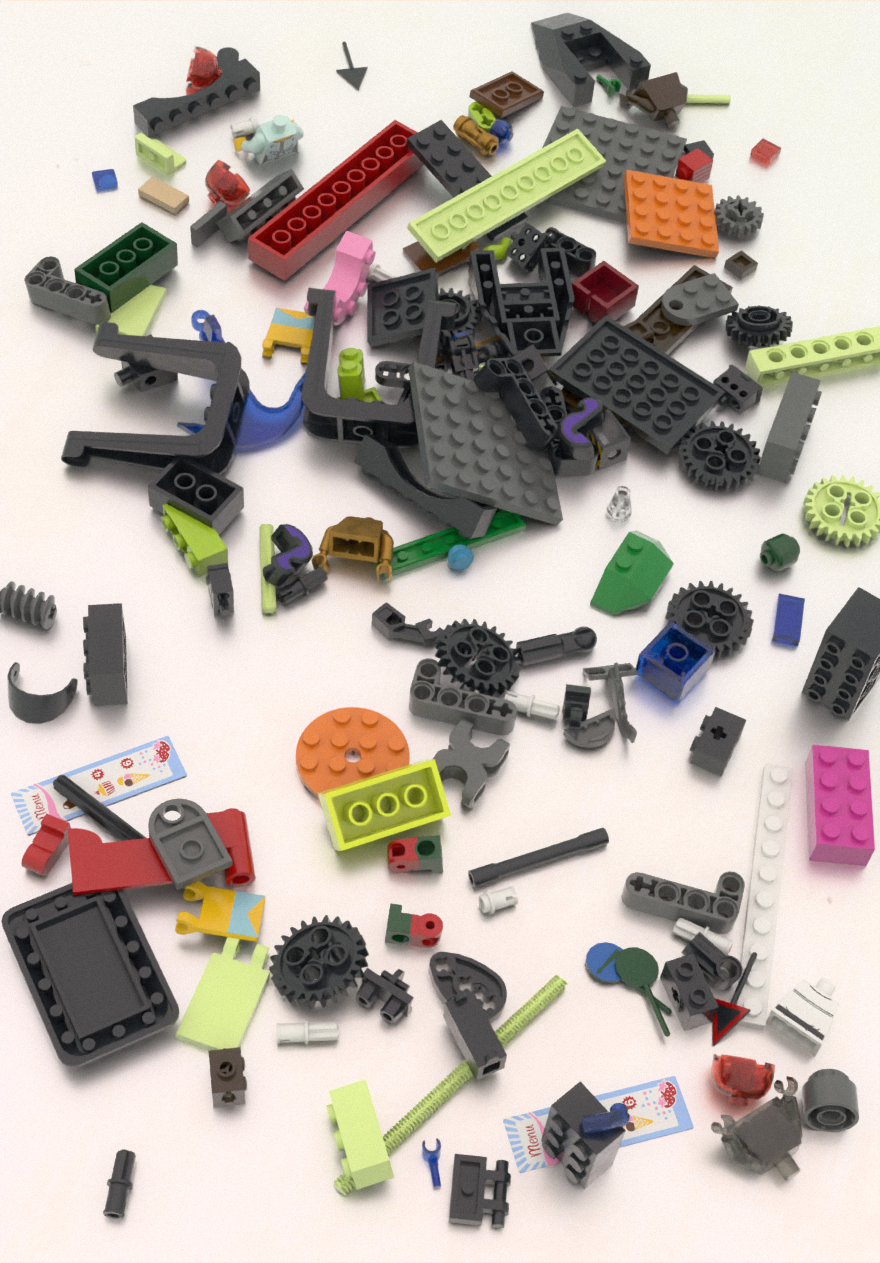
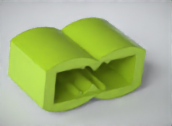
[337,348,366,401]

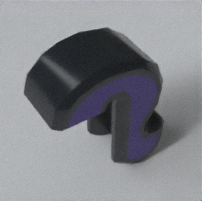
[558,397,604,460]
[263,524,313,586]

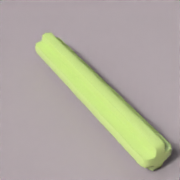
[259,523,276,614]

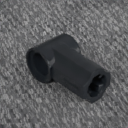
[681,932,743,991]

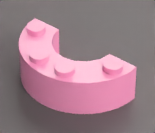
[304,231,376,325]

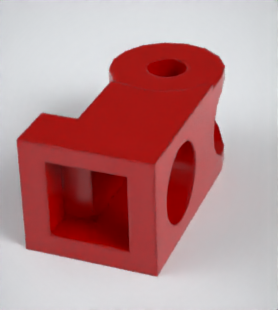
[21,813,71,876]

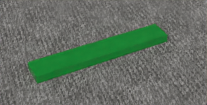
[374,510,526,579]

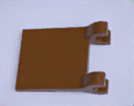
[403,241,480,275]

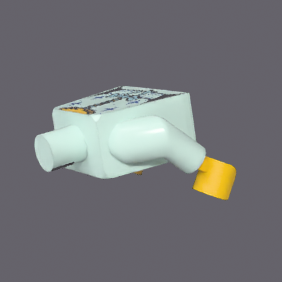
[233,115,304,166]

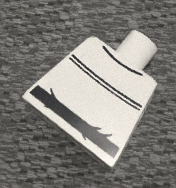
[766,978,839,1057]

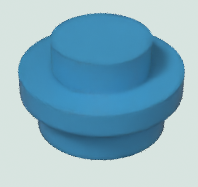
[447,545,474,570]

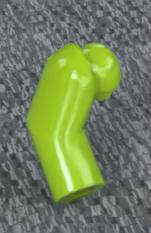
[482,237,512,261]

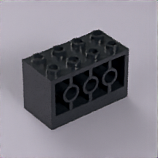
[802,587,880,721]

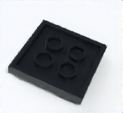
[367,268,439,347]

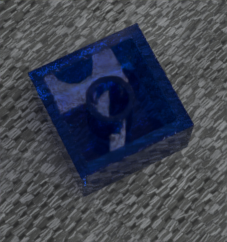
[635,621,716,703]

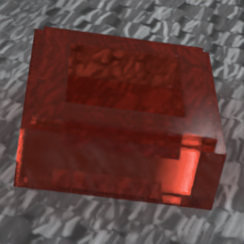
[750,138,781,165]

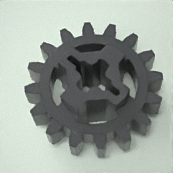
[714,195,764,237]

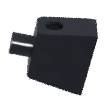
[114,334,178,392]

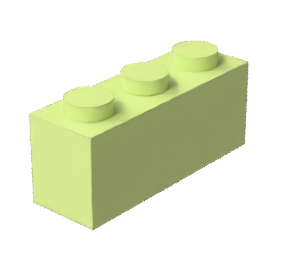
[326,1079,395,1190]

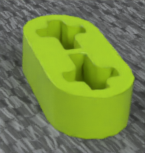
[468,102,497,135]

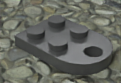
[661,273,739,326]
[148,798,232,890]

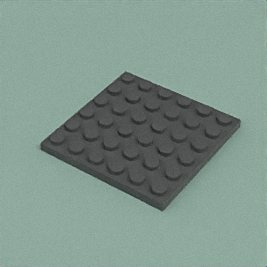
[542,106,687,223]
[408,361,563,525]

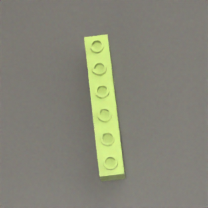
[745,326,880,387]

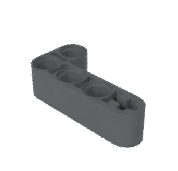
[24,256,111,325]
[409,658,517,736]
[621,871,745,934]

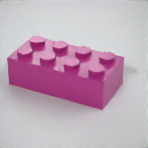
[805,745,875,866]

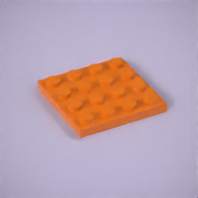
[624,170,719,258]

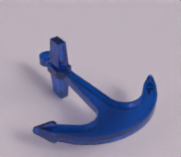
[177,310,306,450]

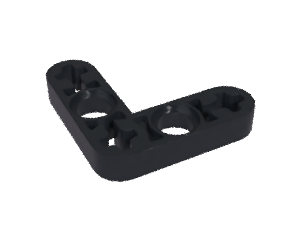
[375,330,452,389]

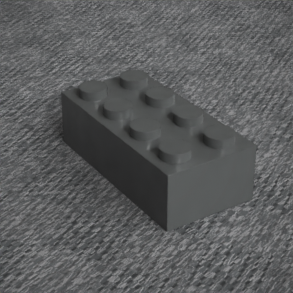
[757,372,822,483]

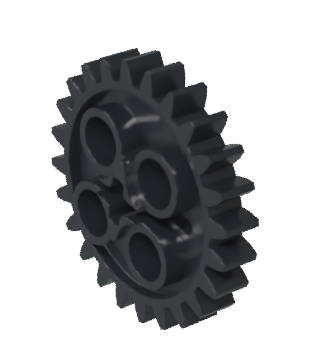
[678,421,761,491]
[665,581,754,658]
[435,618,522,697]
[269,915,369,1009]

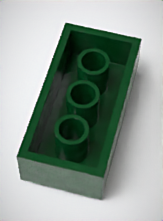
[74,222,178,313]

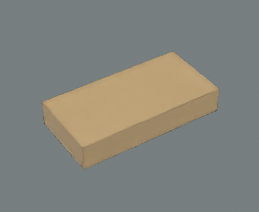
[138,177,189,214]

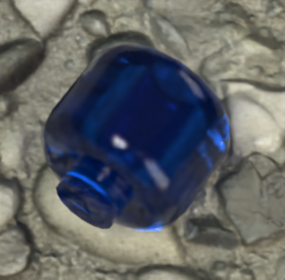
[489,119,514,145]

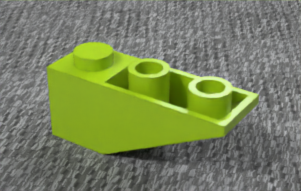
[161,504,228,577]

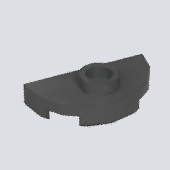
[563,709,616,748]

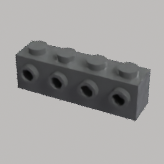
[216,169,304,242]

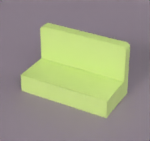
[134,133,187,176]

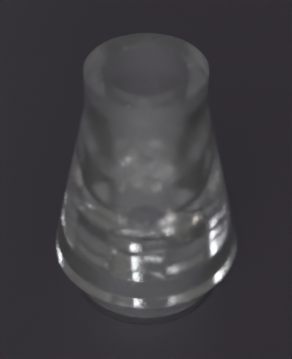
[606,486,632,523]

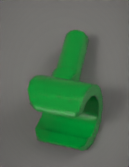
[596,75,621,95]

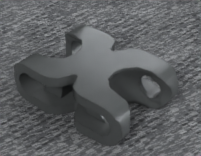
[433,719,510,808]

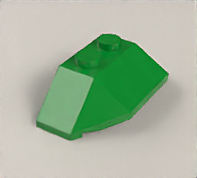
[590,530,674,616]

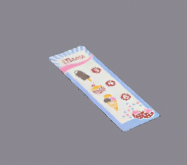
[11,736,187,835]
[503,1076,694,1173]

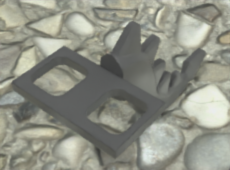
[583,662,638,743]

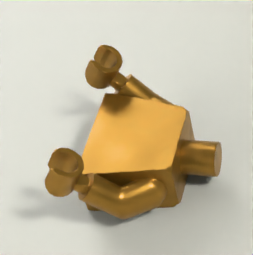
[311,516,394,583]

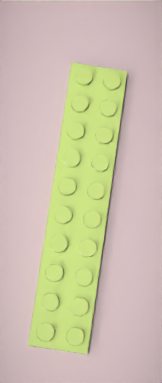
[407,129,606,262]

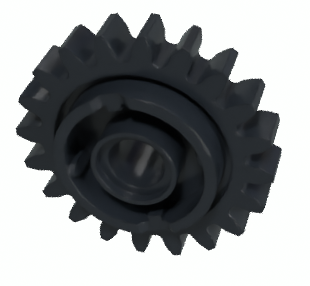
[438,288,482,340]
[725,305,793,347]

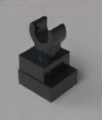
[562,684,591,730]

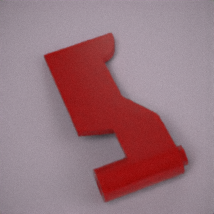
[67,808,256,895]

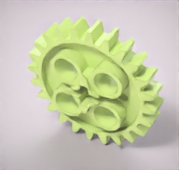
[803,475,880,547]

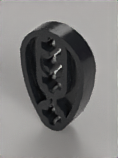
[428,952,507,1024]

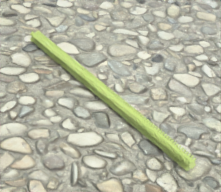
[333,975,568,1196]

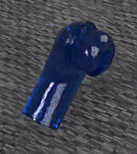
[582,1103,630,1134]

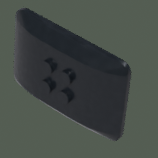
[1,883,180,1069]

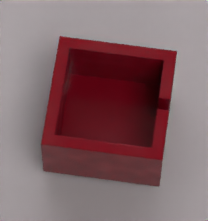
[572,261,639,324]

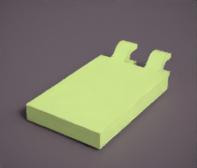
[95,285,166,336]
[176,937,270,1051]

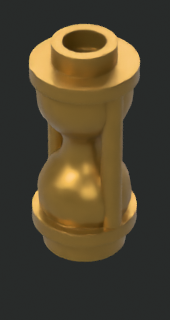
[453,115,499,156]

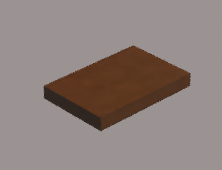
[469,71,544,118]

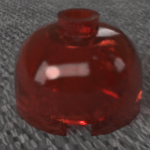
[185,46,222,92]
[205,160,250,207]
[711,1054,776,1107]

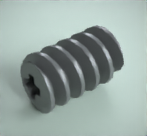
[0,581,57,630]

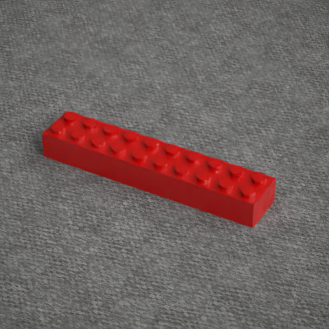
[248,120,424,281]

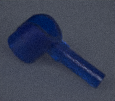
[422,1138,441,1188]

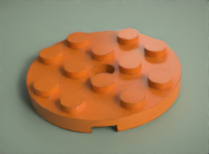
[296,707,410,801]

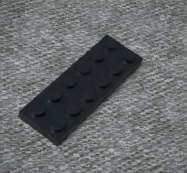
[406,120,528,242]

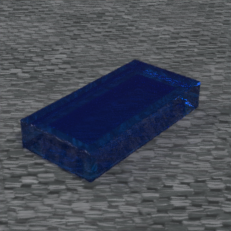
[772,593,805,646]

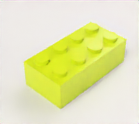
[318,759,451,851]

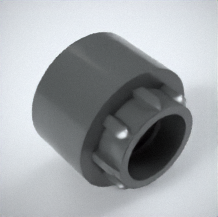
[802,1069,859,1132]

